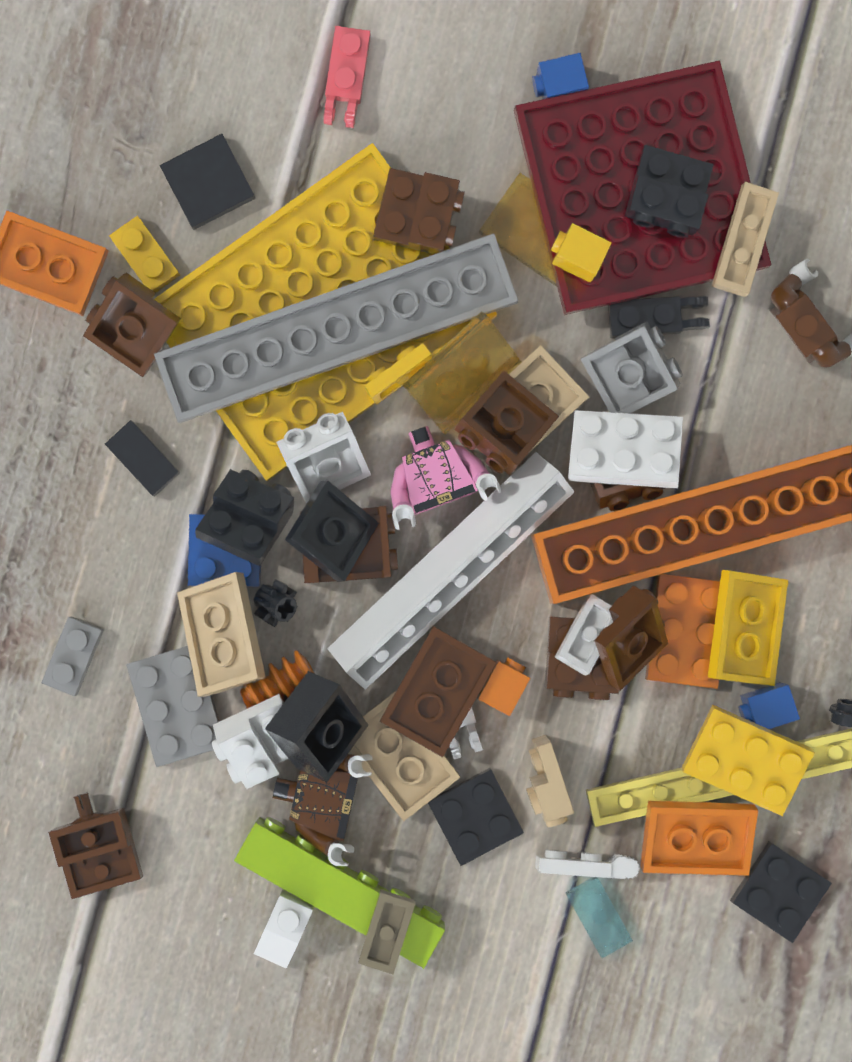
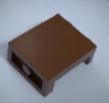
[300,506,398,583]

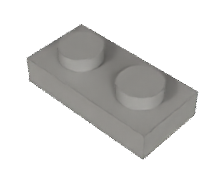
[41,616,104,696]

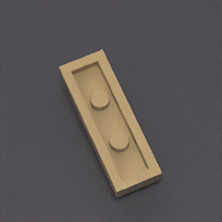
[711,182,779,297]

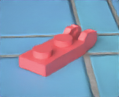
[324,26,371,128]

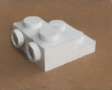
[277,411,371,504]
[212,694,288,789]

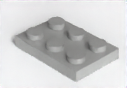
[126,646,220,767]

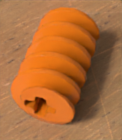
[240,650,315,709]

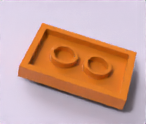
[0,210,109,316]
[645,574,720,689]
[640,801,758,876]

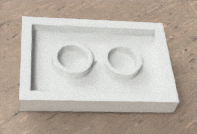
[568,410,683,488]

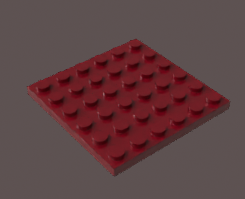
[513,60,771,315]

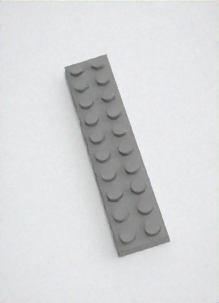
[154,233,518,423]

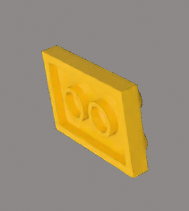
[708,570,788,686]
[682,705,815,816]

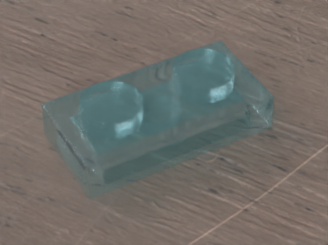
[565,877,633,958]

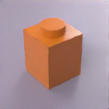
[477,657,530,716]

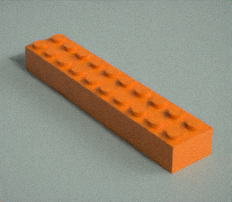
[531,445,852,604]

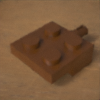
[48,792,143,899]

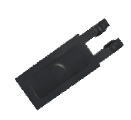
[608,296,710,338]

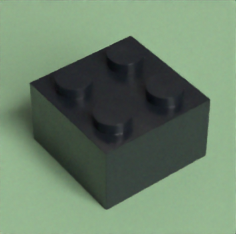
[265,671,369,783]

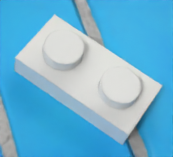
[555,594,613,676]

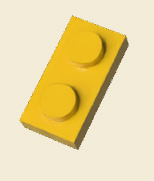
[109,215,180,293]
[364,343,434,405]

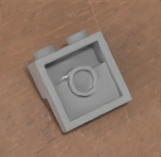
[581,321,683,414]

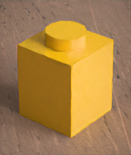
[551,223,611,282]

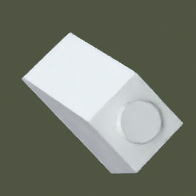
[254,889,314,968]

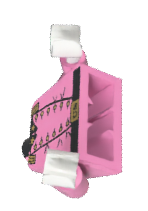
[390,426,501,530]

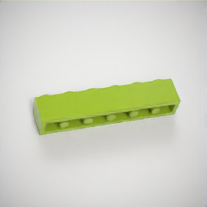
[234,817,445,969]

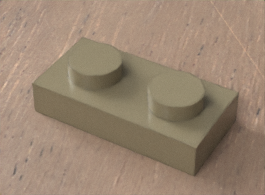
[358,890,416,974]

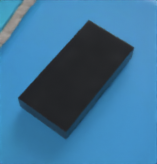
[105,420,180,497]

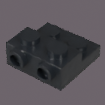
[624,145,714,238]
[195,469,294,566]

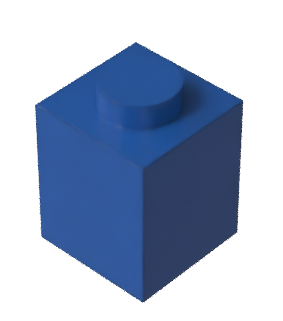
[532,52,589,99]
[738,682,800,729]

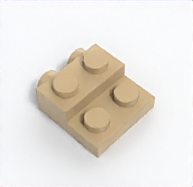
[526,735,574,827]

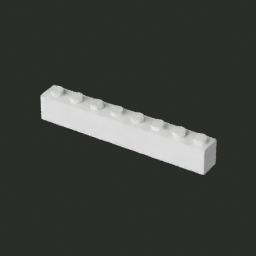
[327,452,574,690]

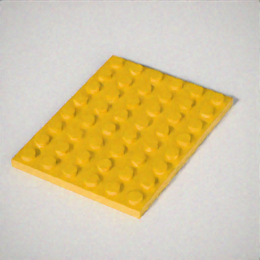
[154,143,497,482]

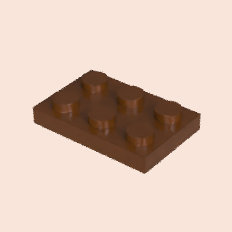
[380,626,497,758]

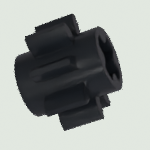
[253,579,298,627]

